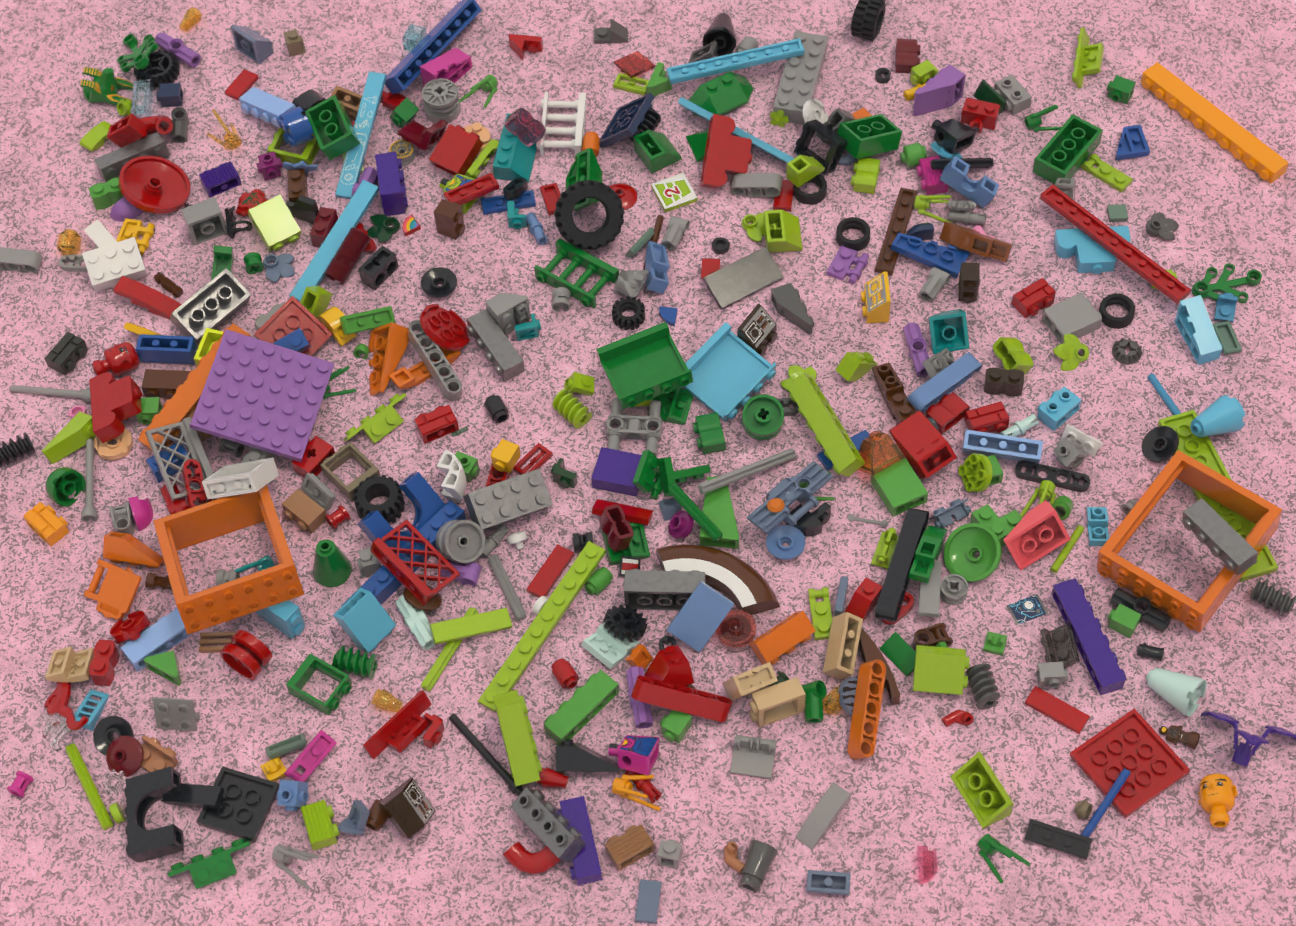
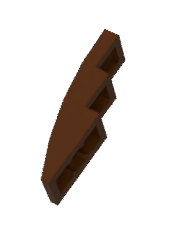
[859,628,900,705]

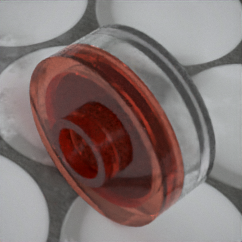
[716,610,758,652]

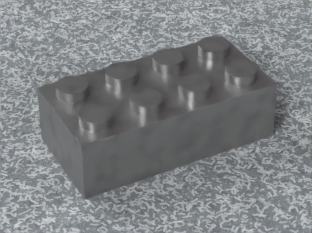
[170,268,251,345]
[463,469,553,531]
[624,569,705,611]

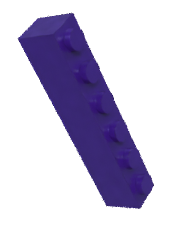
[1051,578,1126,695]

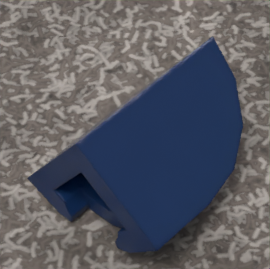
[906,223,934,241]

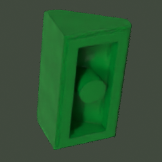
[879,632,916,677]

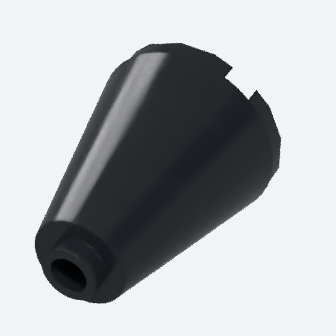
[702,13,737,57]

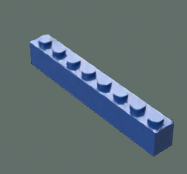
[385,0,482,94]
[341,500,466,607]

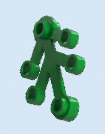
[117,33,159,73]
[1192,263,1262,303]

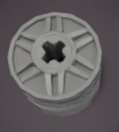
[422,78,461,123]

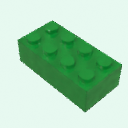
[1032,114,1103,184]

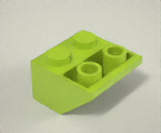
[763,210,803,253]

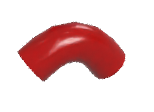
[139,115,173,135]
[503,841,561,874]

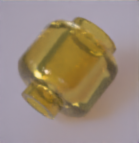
[56,229,82,255]

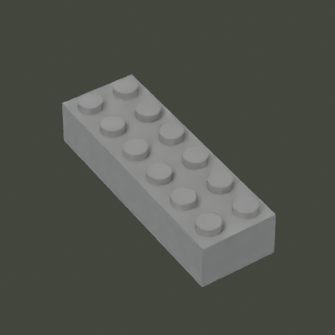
[773,31,828,125]

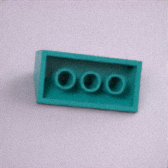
[493,113,541,183]

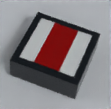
[619,555,641,576]

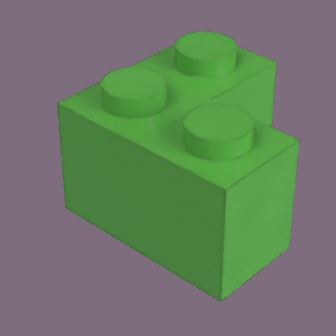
[970,504,1022,547]

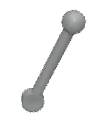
[848,514,888,528]

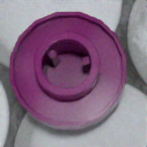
[668,510,694,539]

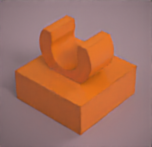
[625,644,653,670]

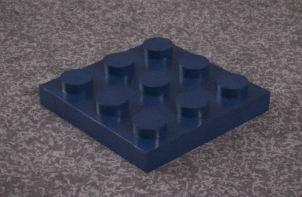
[600,93,655,148]

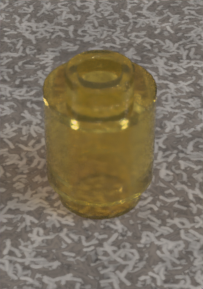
[823,685,843,715]

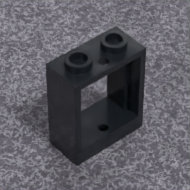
[793,119,848,174]

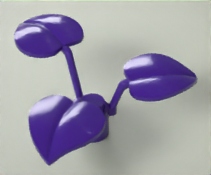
[1201,711,1296,767]

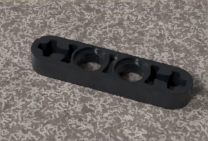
[1015,461,1090,492]

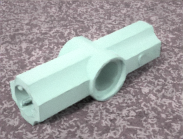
[396,595,435,650]

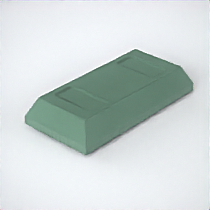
[625,227,654,258]
[1212,321,1242,355]
[265,733,307,759]

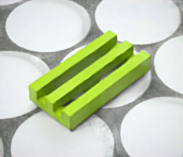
[613,73,649,96]

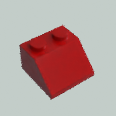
[644,645,694,686]

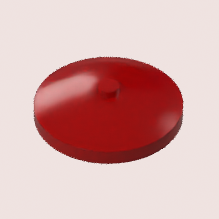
[118,156,190,214]

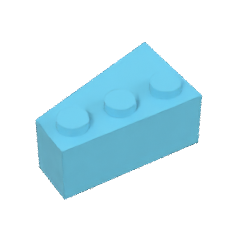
[1174,295,1222,365]

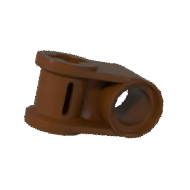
[912,623,953,651]

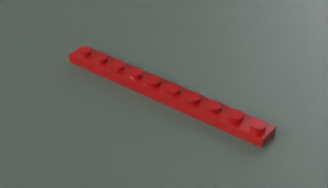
[1040,185,1191,304]

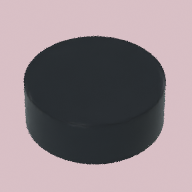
[712,237,730,254]

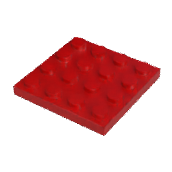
[1070,708,1190,818]

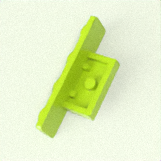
[1072,27,1104,88]
[343,393,407,444]

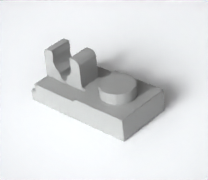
[301,473,336,511]

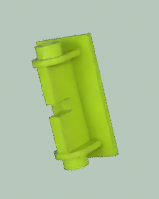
[871,528,899,569]

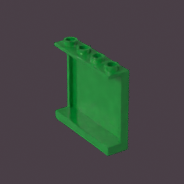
[596,322,693,410]

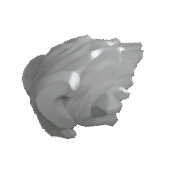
[615,269,649,298]

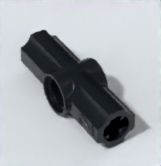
[1109,587,1172,632]

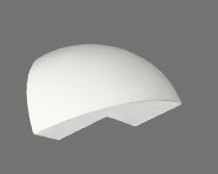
[437,450,466,503]

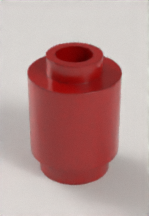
[551,658,579,689]

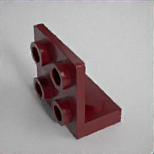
[397,119,448,151]

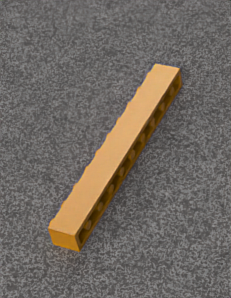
[1141,62,1289,183]

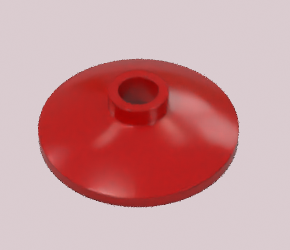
[609,183,637,210]

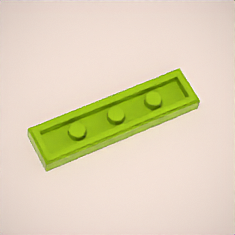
[430,608,512,645]

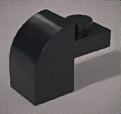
[786,502,831,537]

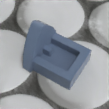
[338,800,370,835]

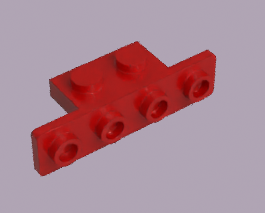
[363,690,432,759]

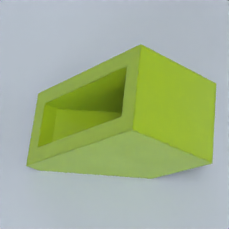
[300,286,332,317]

